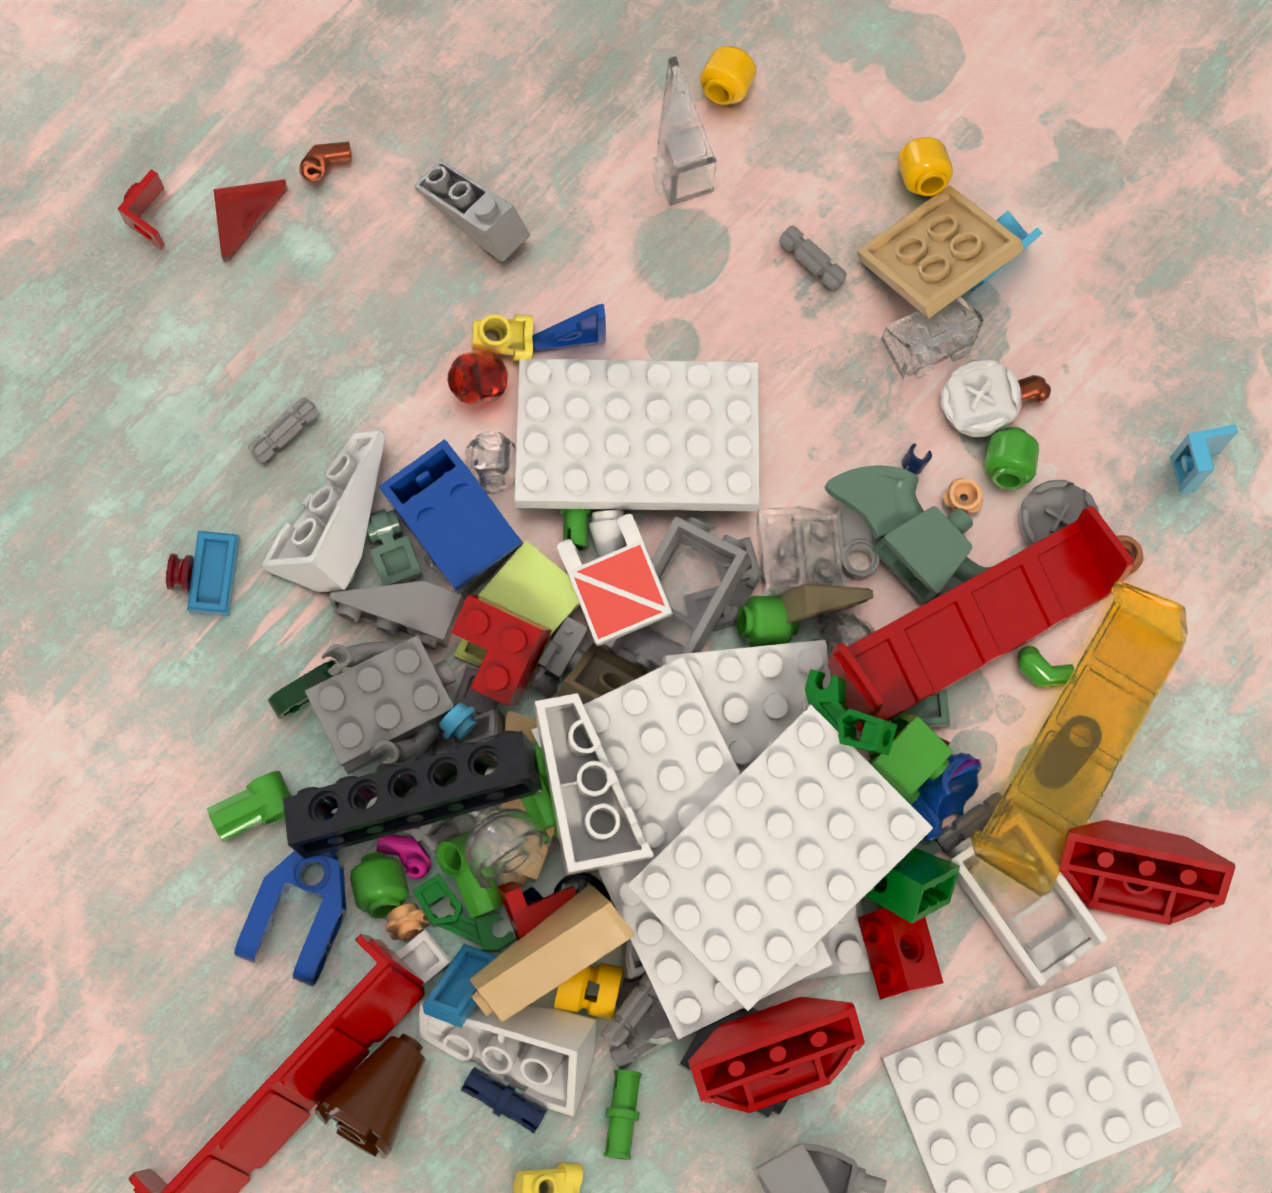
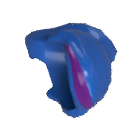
[911,753,982,842]

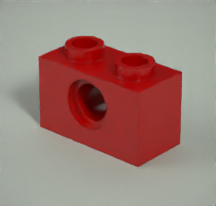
[857,908,944,1000]

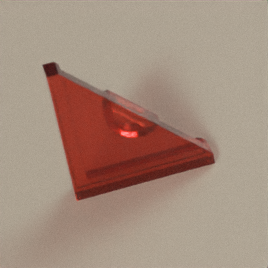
[213,179,288,262]

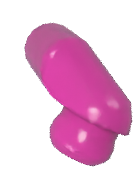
[376,834,431,879]

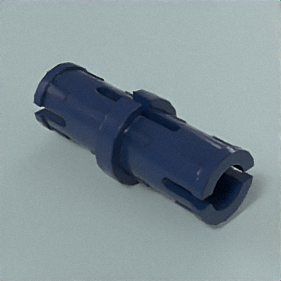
[461,1067,548,1134]

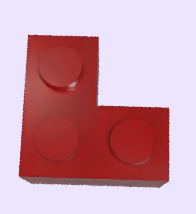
[451,595,552,706]

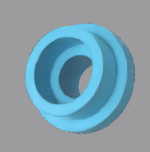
[439,702,477,741]

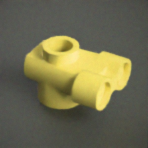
[471,314,533,361]
[513,1162,583,1193]

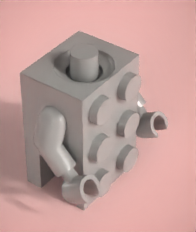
[305,635,456,775]

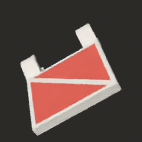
[557,514,673,647]

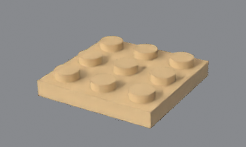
[857,185,1024,318]

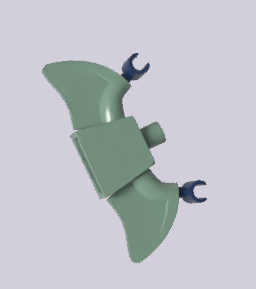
[825,443,993,605]

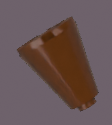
[315,1034,425,1159]

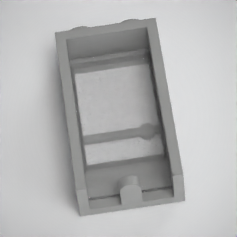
[605,516,751,673]

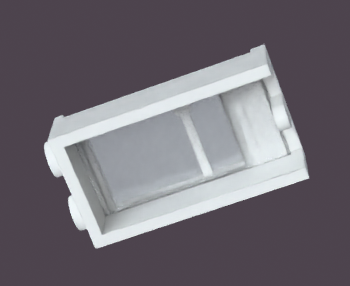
[950,813,1108,989]

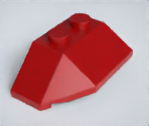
[1058,820,1236,925]
[688,996,865,1113]

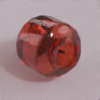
[447,350,508,405]

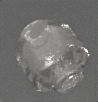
[465,431,516,494]

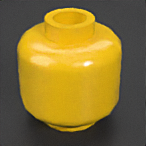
[700,46,756,105]
[897,137,953,196]

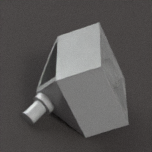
[752,1143,887,1193]

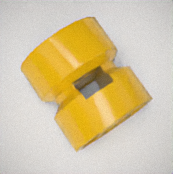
[554,963,623,1021]

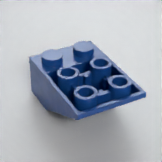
[379,439,523,591]

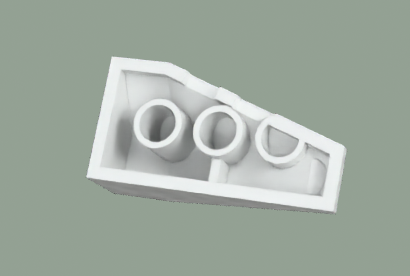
[261,430,385,592]
[419,999,597,1117]

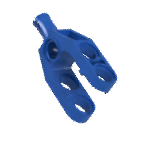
[234,813,347,987]

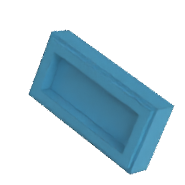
[187,531,240,616]
[423,944,498,1028]

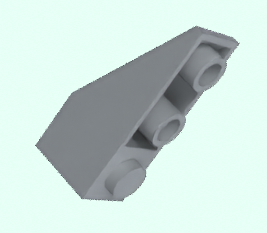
[414,159,530,262]
[329,581,464,650]

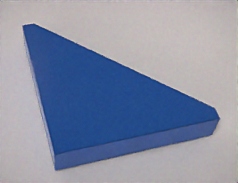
[532,304,606,351]

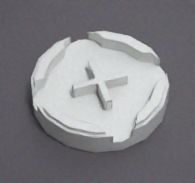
[941,359,1022,437]

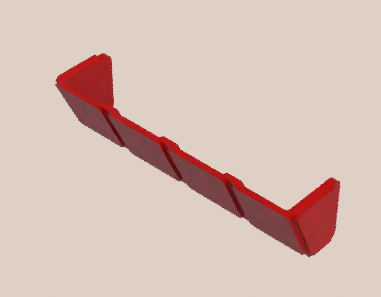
[828,505,1134,732]
[128,934,425,1193]

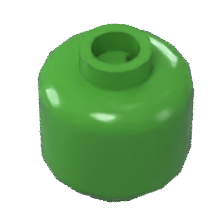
[985,427,1039,489]
[737,596,800,647]
[350,852,409,918]

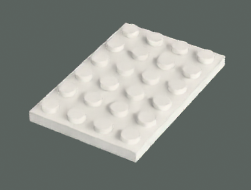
[515,359,760,512]
[627,705,933,1011]
[881,966,1183,1193]

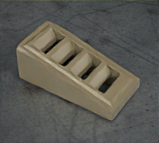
[782,583,874,624]

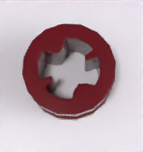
[166,553,194,592]

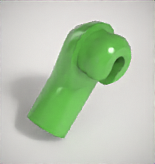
[1018,646,1075,687]

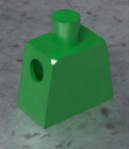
[865,848,960,923]

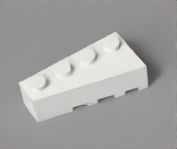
[533,693,654,875]

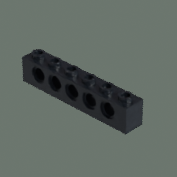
[283,731,542,859]

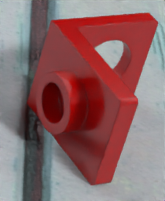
[118,169,165,249]

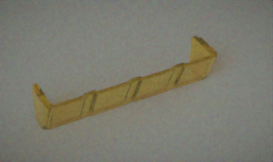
[970,581,1188,897]

